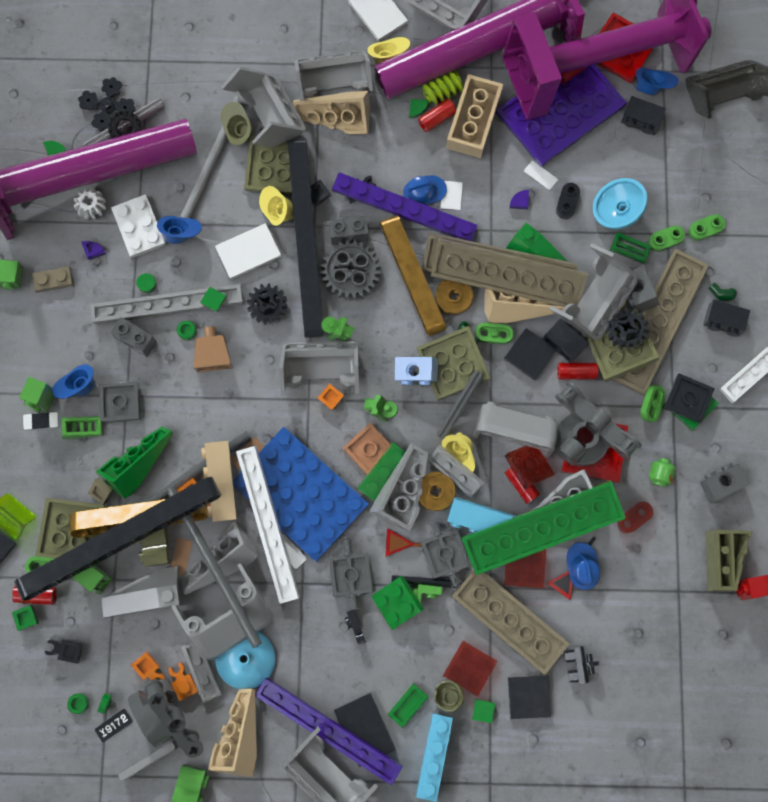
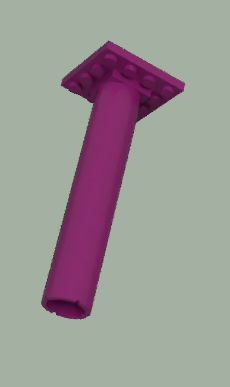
[374,0,585,100]
[0,118,197,240]

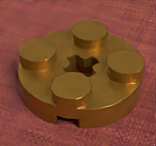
[435,279,473,315]
[419,472,455,511]

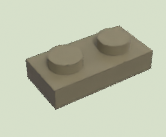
[32,266,74,293]

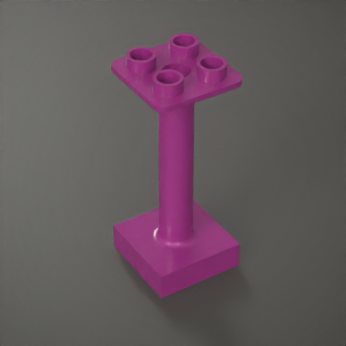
[502,0,712,120]

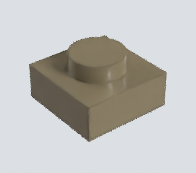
[88,477,113,505]

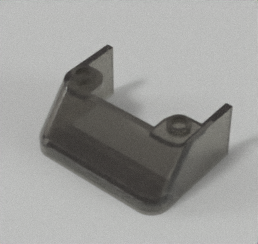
[685,60,768,119]

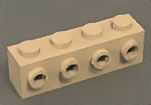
[201,441,237,522]

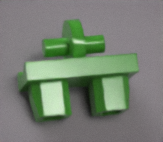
[321,317,354,341]
[364,395,398,423]

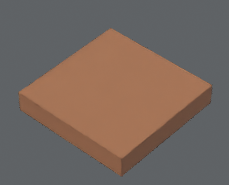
[342,423,391,475]

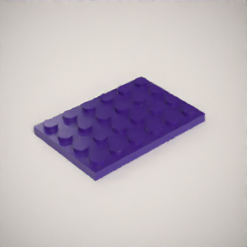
[496,65,627,167]

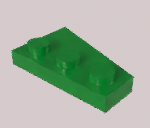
[357,443,405,500]

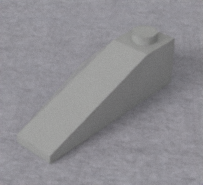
[102,566,183,618]

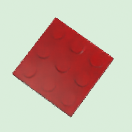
[598,12,654,84]
[561,423,628,483]

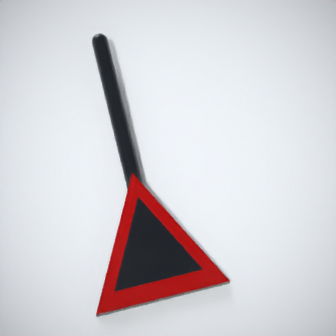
[546,537,595,600]

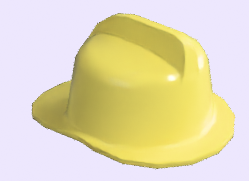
[368,37,410,65]
[259,186,294,226]
[442,432,475,472]

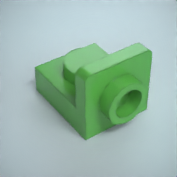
[413,585,442,604]

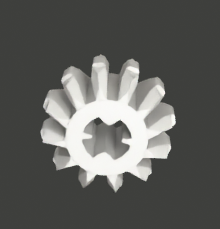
[74,188,106,220]

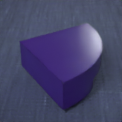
[509,190,529,209]
[81,241,106,260]

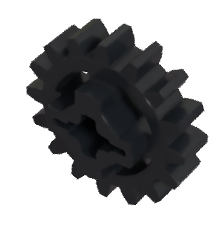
[246,283,288,325]
[607,309,650,351]

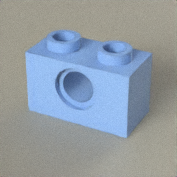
[395,357,438,385]

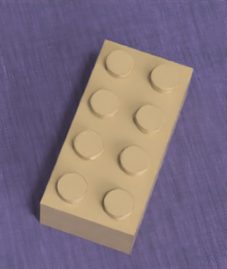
[446,74,503,159]

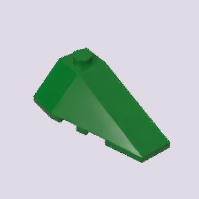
[506,222,568,262]
[96,426,173,499]

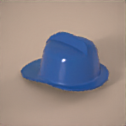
[636,68,679,95]
[403,175,447,205]
[157,216,202,244]
[52,364,95,399]
[566,543,600,590]

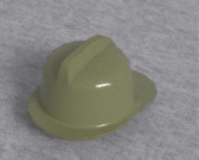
[220,102,254,145]

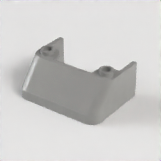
[403,0,488,30]
[294,50,373,101]
[221,67,306,148]
[549,243,638,340]
[279,341,359,396]
[473,402,558,459]
[171,563,273,660]
[282,727,378,802]

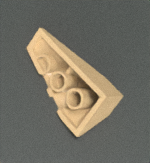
[293,91,370,134]
[484,289,564,324]
[208,689,257,777]

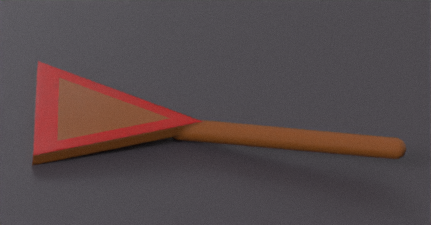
[385,528,421,557]

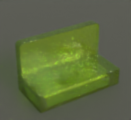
[0,493,36,540]

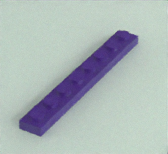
[332,172,477,241]
[255,677,403,786]

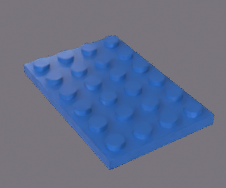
[233,427,369,562]

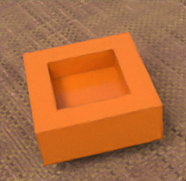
[317,383,344,411]

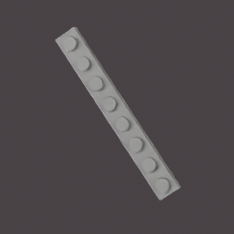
[90,284,243,324]

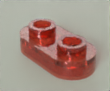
[617,502,653,534]

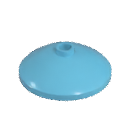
[593,178,648,229]
[216,631,276,689]

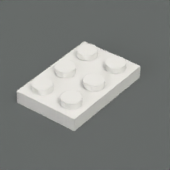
[111,194,166,259]

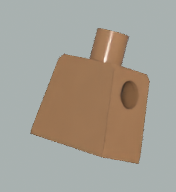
[194,326,233,373]

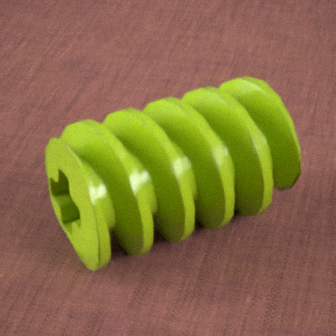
[422,71,463,105]

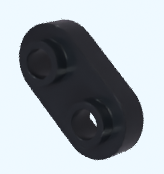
[556,183,580,219]

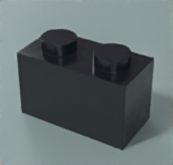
[621,96,666,135]
[703,299,750,337]
[543,318,589,363]

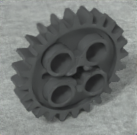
[321,240,381,300]

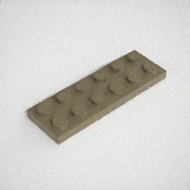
[452,570,569,675]

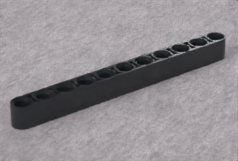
[288,138,324,338]
[14,477,221,601]

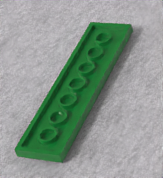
[461,480,626,575]

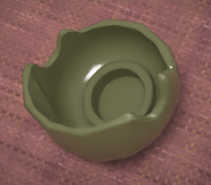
[434,681,464,712]

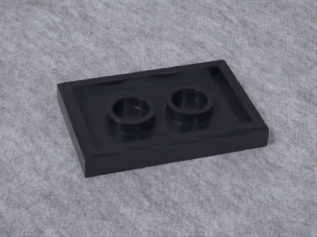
[334,693,396,767]

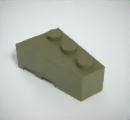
[705,530,753,592]

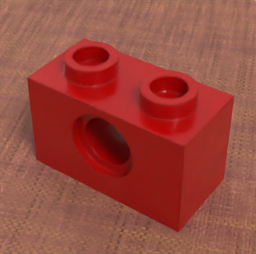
[736,575,768,600]

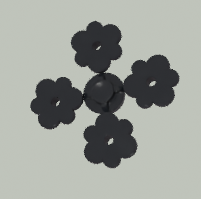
[78,77,136,131]

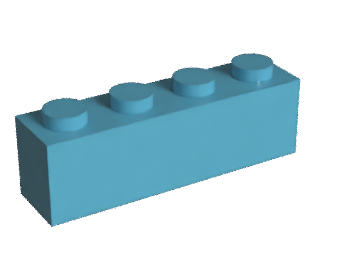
[447,497,516,533]
[416,713,453,802]

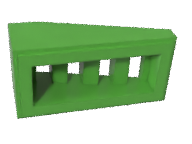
[62,416,102,439]

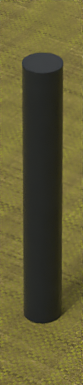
[391,575,451,588]

